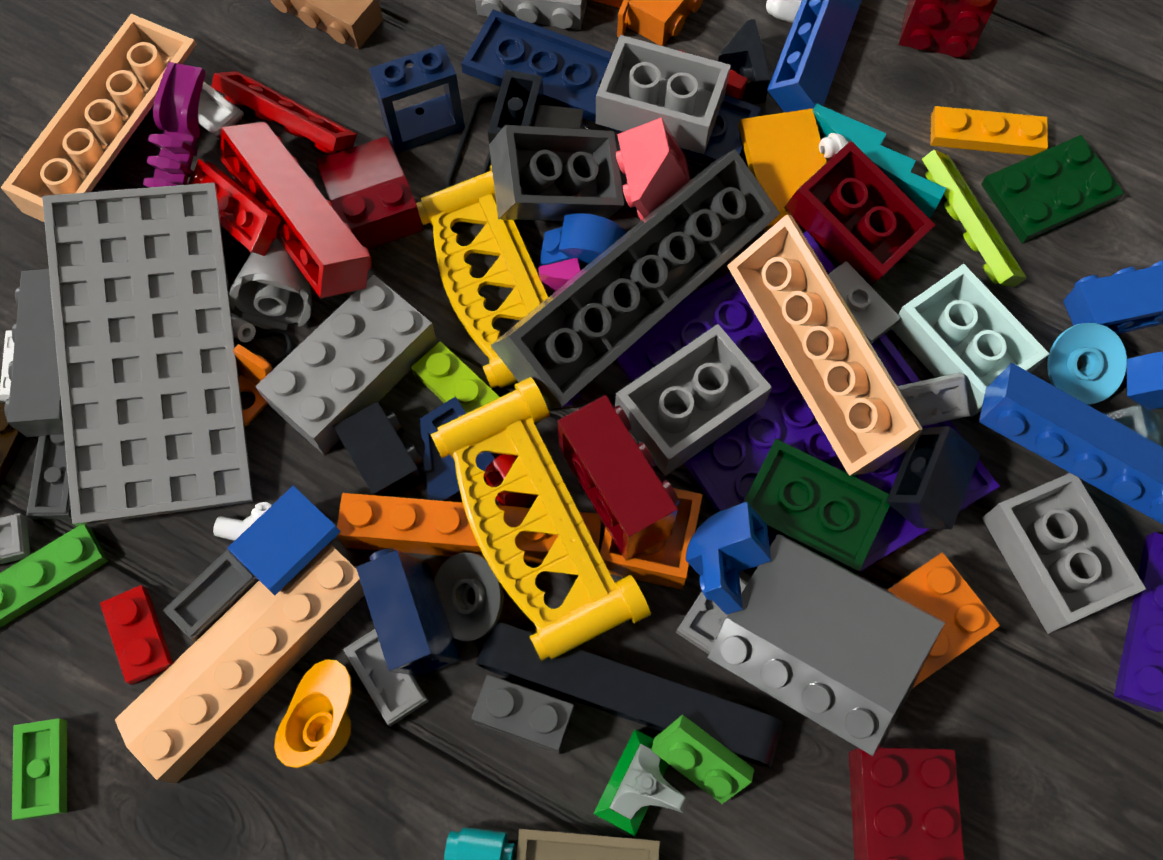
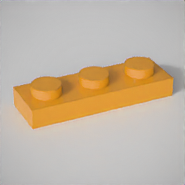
[931,106,1048,156]

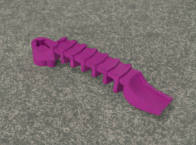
[143,62,206,188]

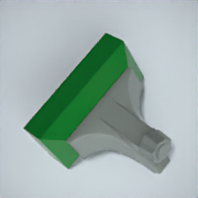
[593,729,690,836]

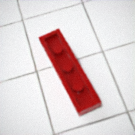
[211,71,357,153]
[188,159,281,256]

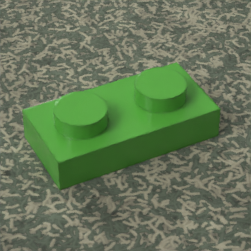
[651,714,754,804]
[12,718,67,821]

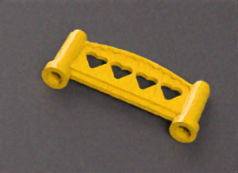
[416,165,548,389]
[430,377,651,661]

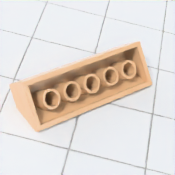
[1,14,197,222]
[727,214,923,476]
[115,543,365,783]

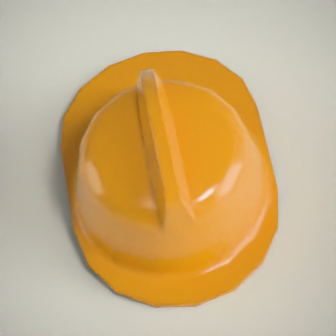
[274,659,352,768]

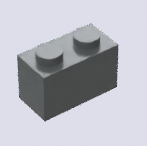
[471,675,574,755]

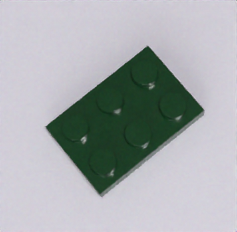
[981,135,1124,244]
[743,439,890,574]

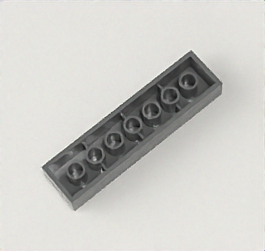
[490,149,780,411]

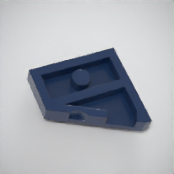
[420,397,495,501]

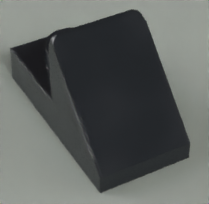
[718,19,771,104]

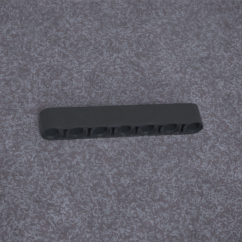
[476,622,784,768]

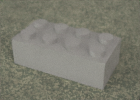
[255,275,438,455]

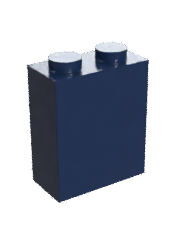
[356,548,460,677]

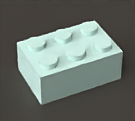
[892,264,1049,418]

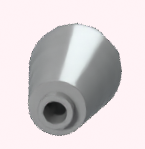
[229,238,312,330]

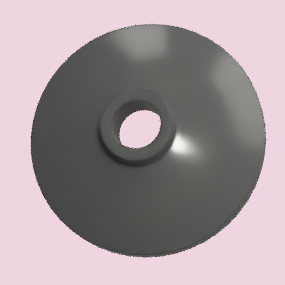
[434,552,504,641]

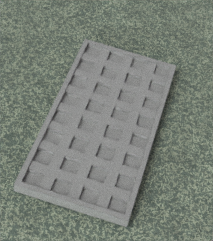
[42,183,254,526]

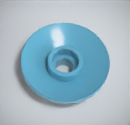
[1047,323,1127,404]

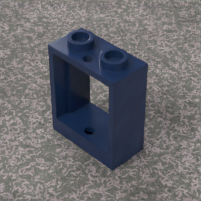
[369,44,465,154]

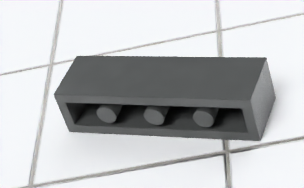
[4,269,64,437]

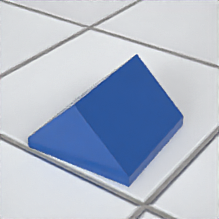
[227,485,341,595]

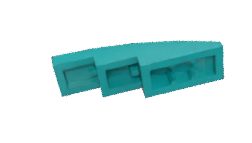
[813,103,946,219]

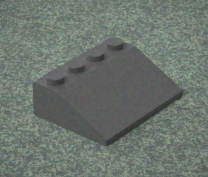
[707,534,946,756]

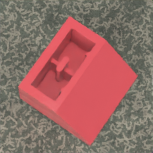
[616,117,691,220]

